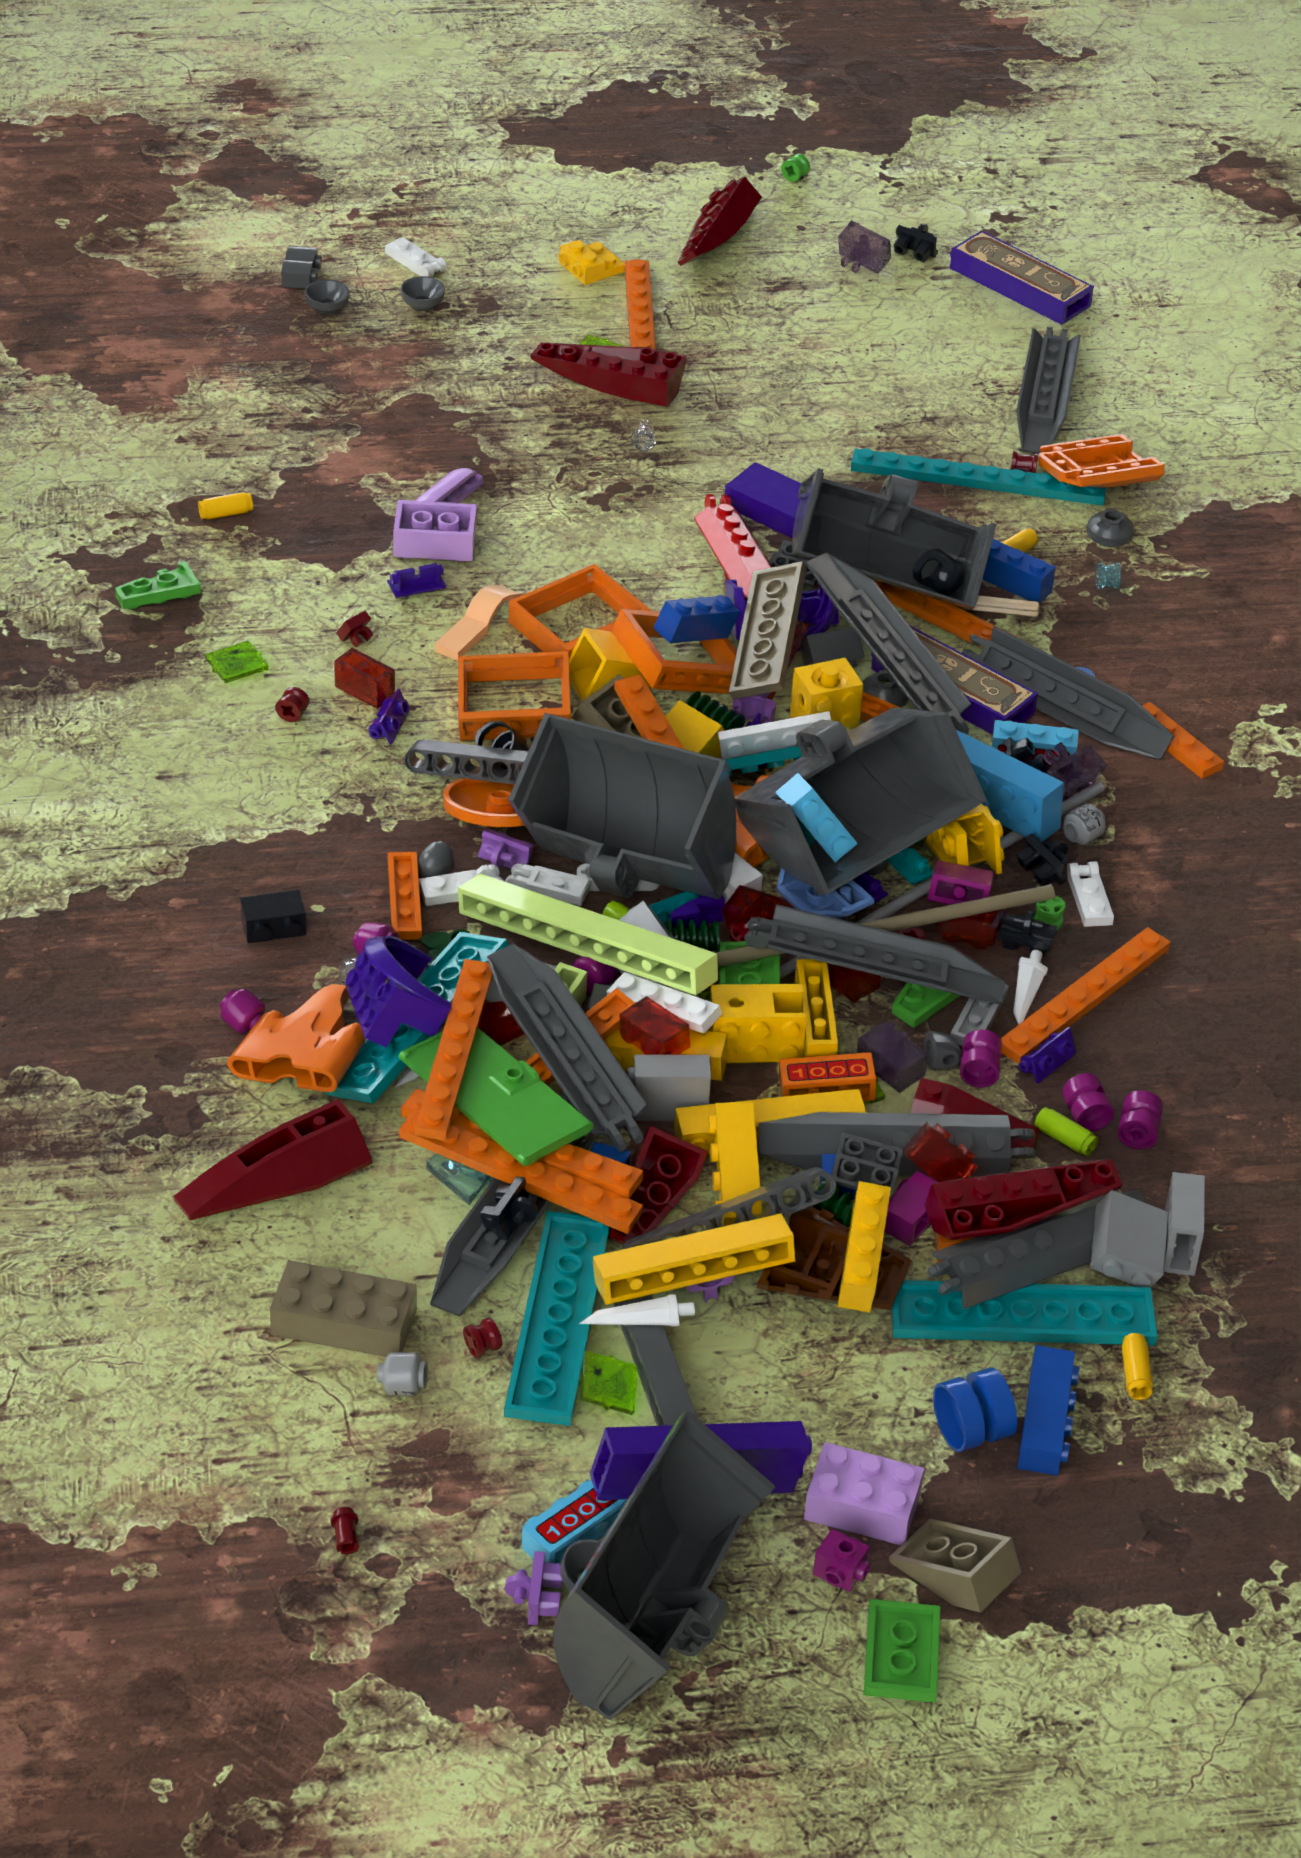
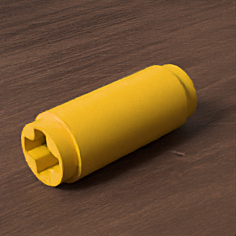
[198,492,253,520]
[1001,528,1038,553]
[1121,1333,1153,1400]

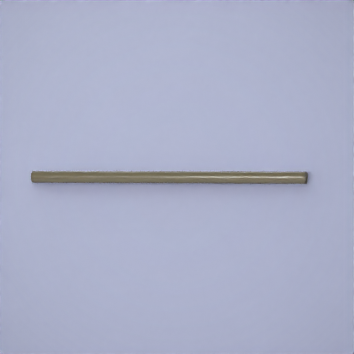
[715,884,1055,967]

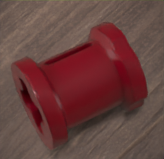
[1011,451,1038,473]

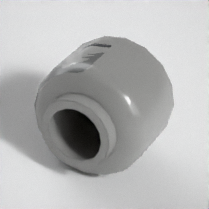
[1063,804,1106,845]
[377,1351,428,1397]

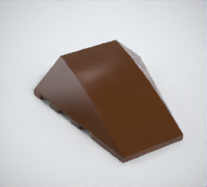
[756,1206,912,1310]

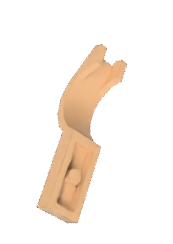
[435,585,524,661]

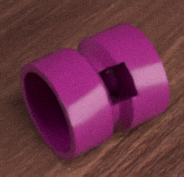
[959,1029,1003,1088]
[1062,1073,1115,1132]
[1117,1090,1163,1150]

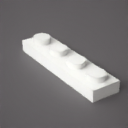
[718,711,831,759]
[606,972,722,1034]

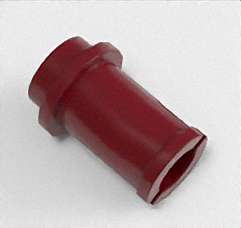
[330,1507,359,1554]

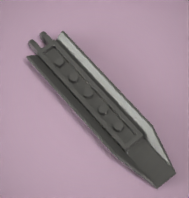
[1016,327,1081,454]
[806,552,971,735]
[962,626,1175,760]
[744,904,1005,1005]
[487,943,647,1153]
[758,1112,1036,1177]
[430,1135,593,1317]
[927,1190,1146,1309]

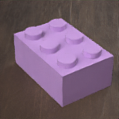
[393,500,477,562]
[804,1442,925,1545]

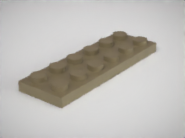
[729,561,807,699]

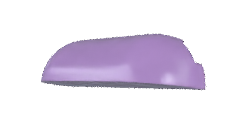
[415,468,484,503]

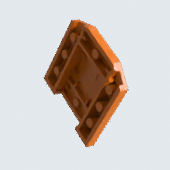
[1039,434,1165,488]

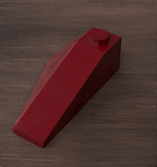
[910,1077,1039,1149]
[608,1126,708,1245]

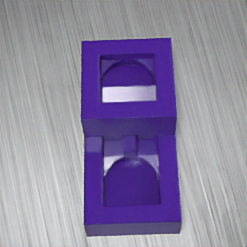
[670,895,725,928]

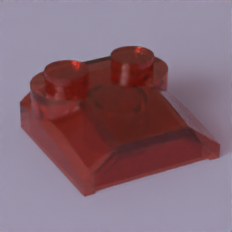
[936,904,1008,949]

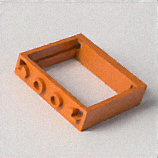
[508,564,652,659]
[611,609,737,694]
[458,651,571,741]

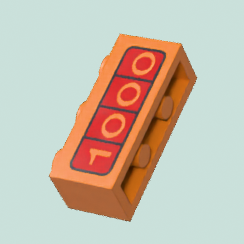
[779,1052,876,1101]

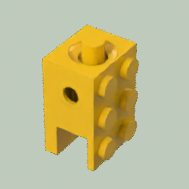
[789,657,863,732]
[925,804,1004,874]
[707,984,807,1063]

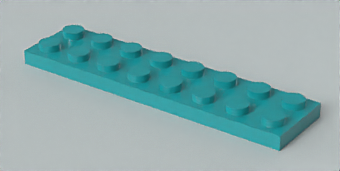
[325,932,509,1104]
[504,1211,610,1426]
[891,1280,1157,1346]

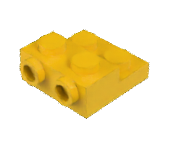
[558,240,625,285]

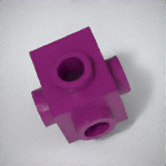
[813,1529,871,1592]

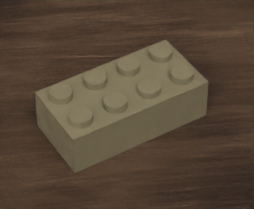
[270,1260,417,1357]

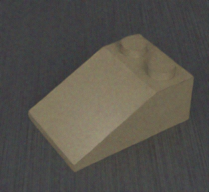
[571,674,642,738]
[889,1518,1022,1613]

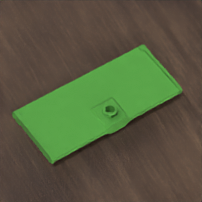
[398,1028,593,1167]

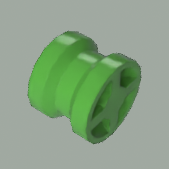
[781,153,810,182]
[1034,895,1065,930]

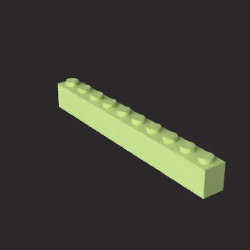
[458,873,718,995]

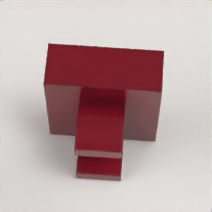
[336,610,373,647]

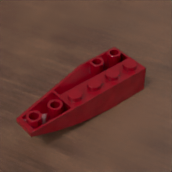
[677,176,762,266]
[531,342,687,407]
[173,1099,372,1220]
[924,1159,1123,1240]

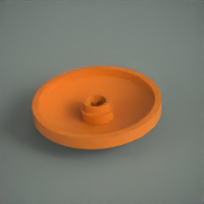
[443,778,525,827]

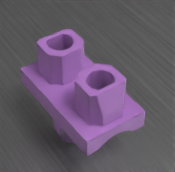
[478,828,534,869]
[505,1551,563,1625]

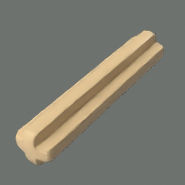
[960,595,1039,617]

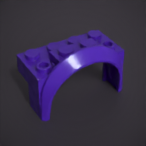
[725,579,839,653]
[345,936,451,1048]

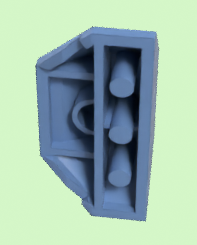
[777,867,874,920]

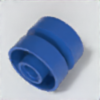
[933,1367,1017,1452]

